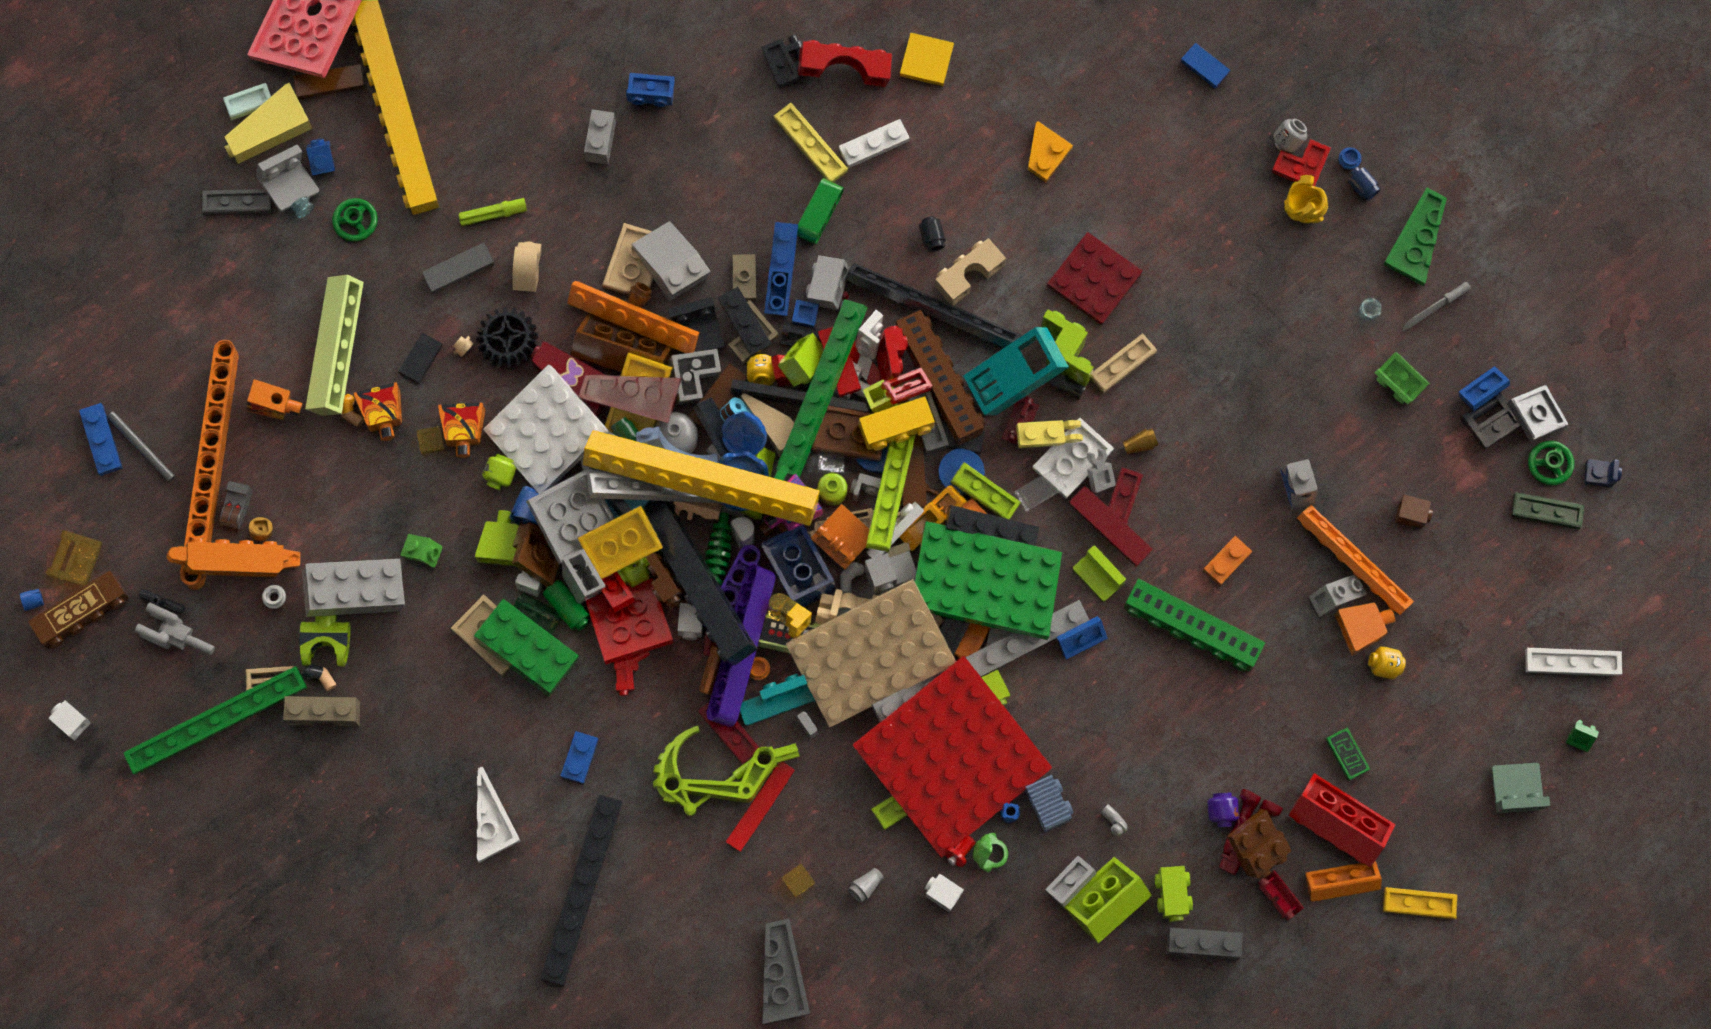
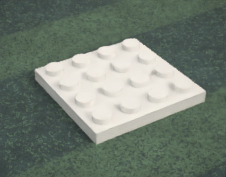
[483,365,609,494]

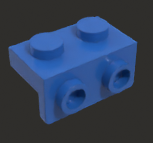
[626,73,675,107]

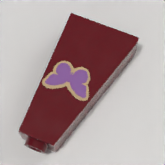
[531,341,606,418]

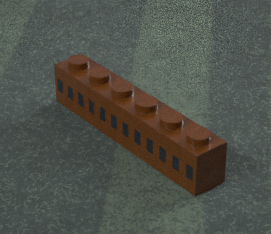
[896,310,985,446]

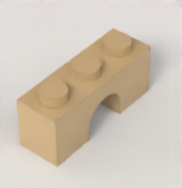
[935,238,1006,305]

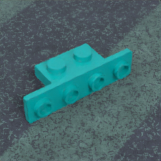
[740,674,815,726]

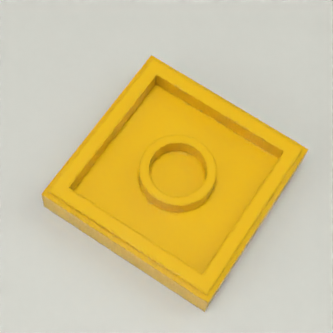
[900,33,954,86]

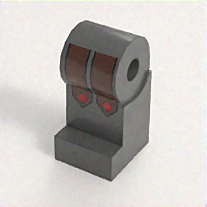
[220,481,253,529]

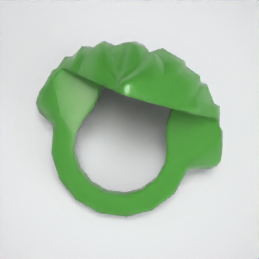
[973,833,1008,873]

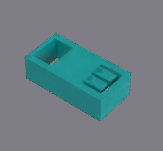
[963,327,1069,415]

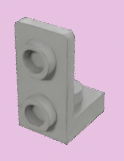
[1309,575,1367,617]

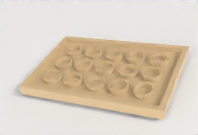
[786,579,956,727]

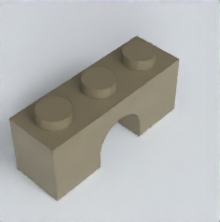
[283,696,360,726]

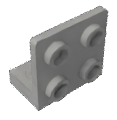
[256,145,319,212]

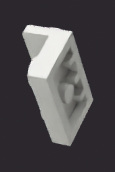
[855,310,883,360]

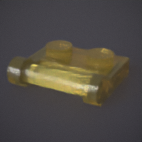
[46,530,103,586]

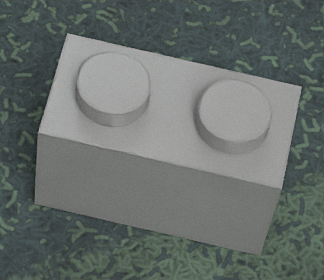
[584,110,616,165]
[806,255,850,310]

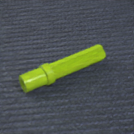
[459,198,527,226]

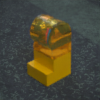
[768,593,812,639]

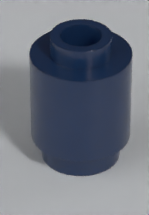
[1347,167,1381,201]

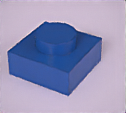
[792,300,819,328]

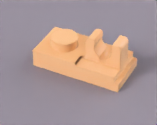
[674,501,722,520]

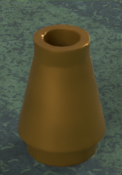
[1123,428,1159,455]

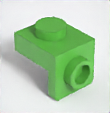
[400,534,442,567]

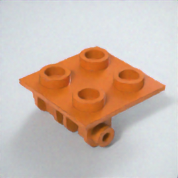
[811,504,870,569]

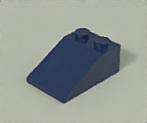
[761,525,836,608]

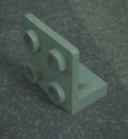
[1491,763,1550,813]

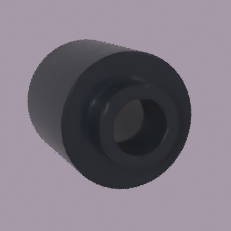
[918,216,946,252]

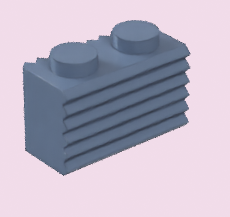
[1025,775,1074,833]

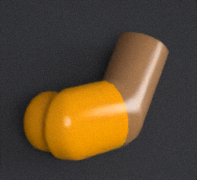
[341,394,364,428]

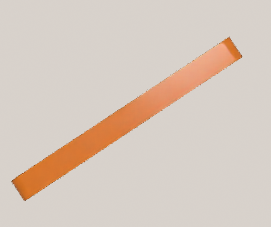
[180,340,239,590]

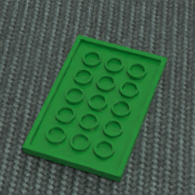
[914,521,1062,640]

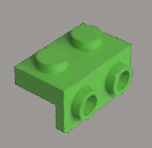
[1374,352,1430,404]

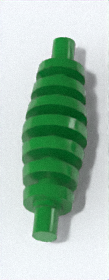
[705,512,732,587]

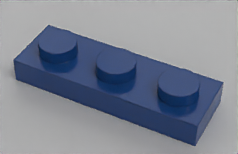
[79,403,123,476]

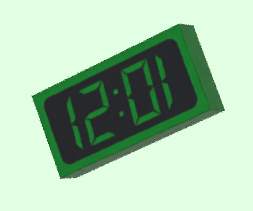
[1326,727,1370,781]

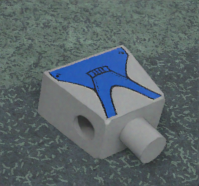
[1280,459,1318,510]

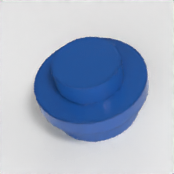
[1338,147,1361,170]

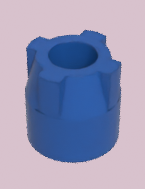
[20,589,44,611]
[1000,803,1020,824]

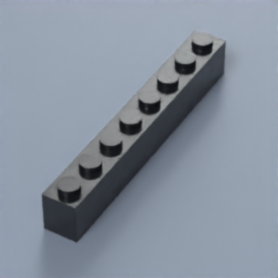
[643,501,758,666]

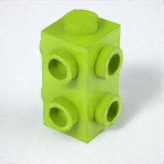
[1155,866,1193,922]

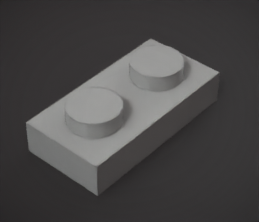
[1045,856,1097,908]

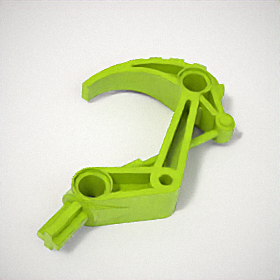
[653,726,800,816]

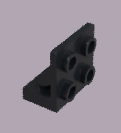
[668,297,725,354]

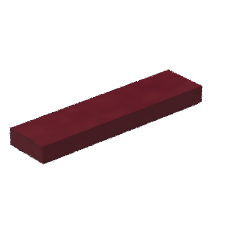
[1069,486,1153,567]

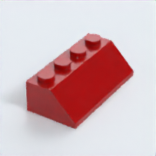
[1288,773,1395,868]

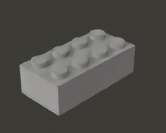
[302,559,405,617]

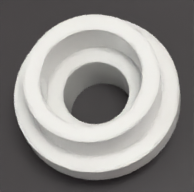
[262,585,286,609]

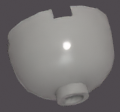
[654,412,699,454]

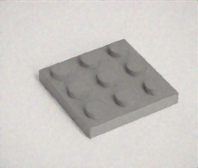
[526,469,615,564]

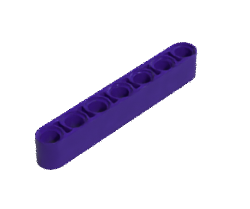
[707,564,775,727]

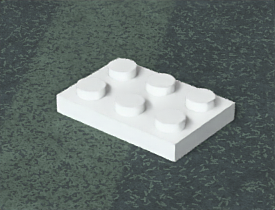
[1032,418,1114,499]

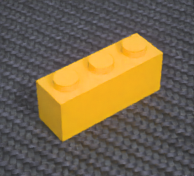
[858,396,935,451]

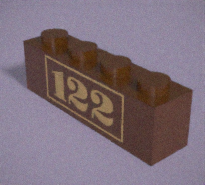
[28,570,129,649]

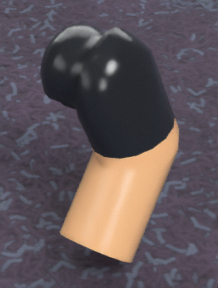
[302,664,337,691]

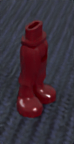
[1218,789,1283,876]

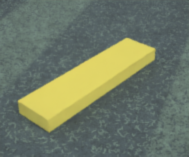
[773,103,848,182]

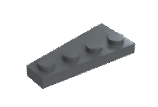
[763,918,810,1025]

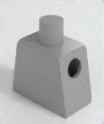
[562,549,606,604]

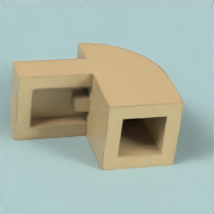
[513,242,542,292]

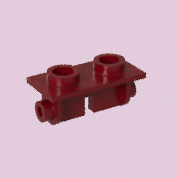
[1001,396,1040,445]
[1257,870,1304,921]

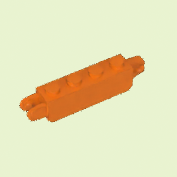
[166,538,300,577]

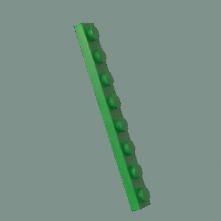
[776,299,868,478]
[123,666,307,775]

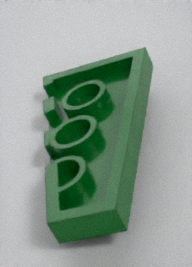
[1383,188,1447,286]

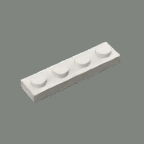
[1525,648,1622,676]

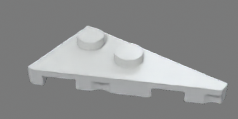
[477,766,520,863]

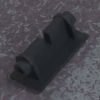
[780,322,821,347]

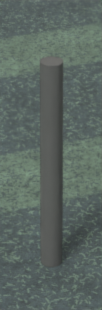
[107,412,176,483]

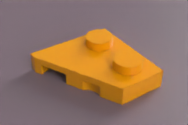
[1028,121,1073,182]

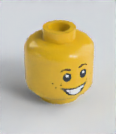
[747,354,776,386]
[1368,646,1405,679]

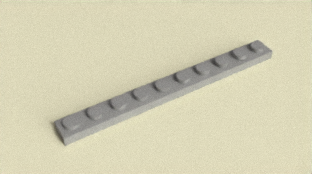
[871,600,1089,722]

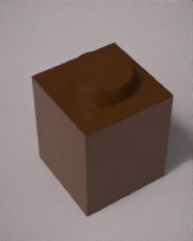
[1395,495,1433,529]

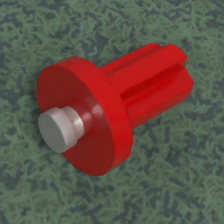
[945,836,975,867]

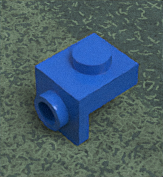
[306,139,335,175]

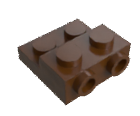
[512,522,559,587]
[646,553,687,609]
[1227,809,1292,879]

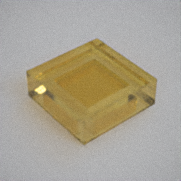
[416,426,444,454]
[782,864,815,898]

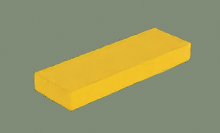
[1383,887,1457,919]

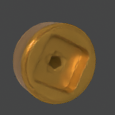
[249,517,273,541]

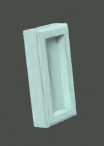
[223,83,271,120]

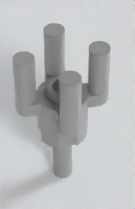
[135,603,215,655]

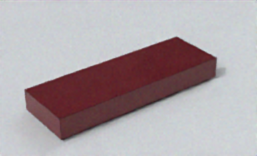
[1108,467,1144,525]
[698,701,760,765]

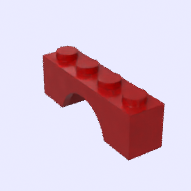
[798,40,892,87]

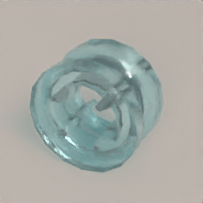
[291,196,314,218]
[1359,298,1382,320]

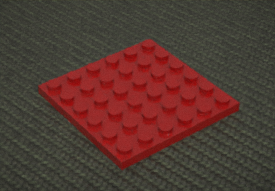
[852,655,1052,858]

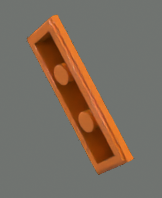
[1305,861,1382,901]

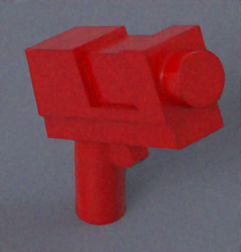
[614,651,650,697]

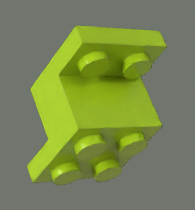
[1041,310,1094,386]

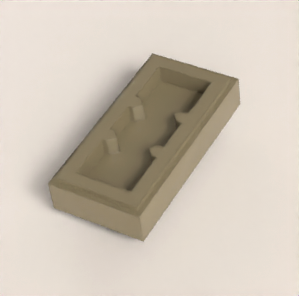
[732,254,756,301]

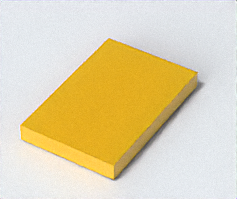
[578,506,663,579]

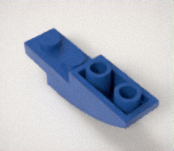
[764,222,798,316]

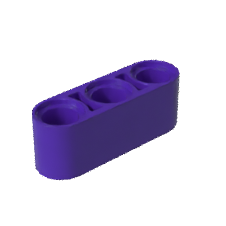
[721,545,761,610]

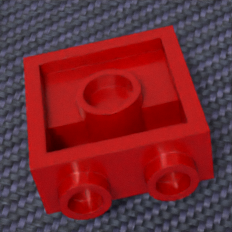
[876,326,908,381]

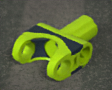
[299,615,351,666]

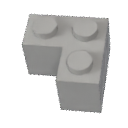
[668,349,721,405]
[865,551,916,596]

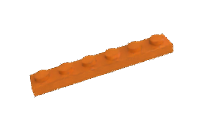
[567,281,699,353]
[1297,505,1414,615]

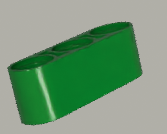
[797,178,844,245]

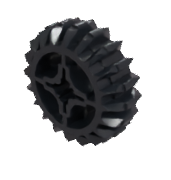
[476,307,539,369]

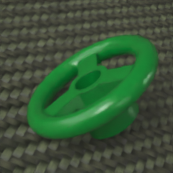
[332,198,378,242]
[1528,441,1574,485]

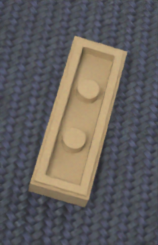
[1091,333,1157,394]

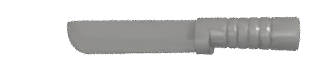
[1402,282,1471,331]

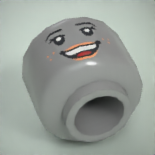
[1273,119,1307,153]

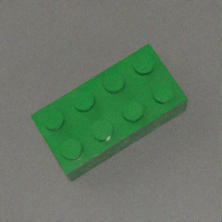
[474,599,579,697]

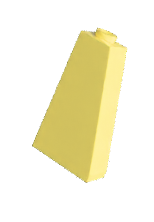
[224,83,312,164]

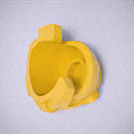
[1284,175,1328,223]

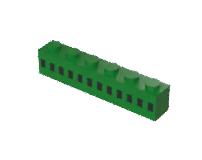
[1124,578,1266,672]

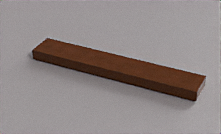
[896,373,927,509]

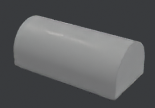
[731,517,755,549]

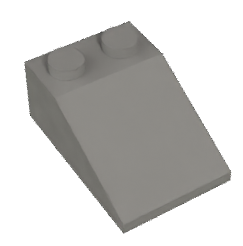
[631,221,711,301]

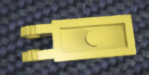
[1016,420,1083,448]

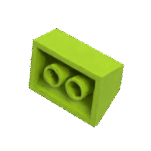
[1064,857,1152,943]

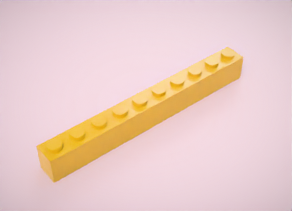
[351,0,439,215]
[583,430,820,526]

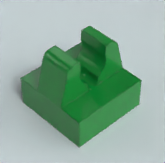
[1566,720,1599,752]

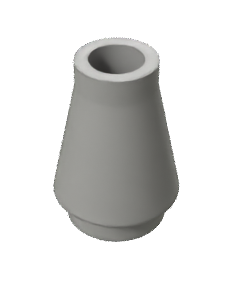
[848,868,884,903]

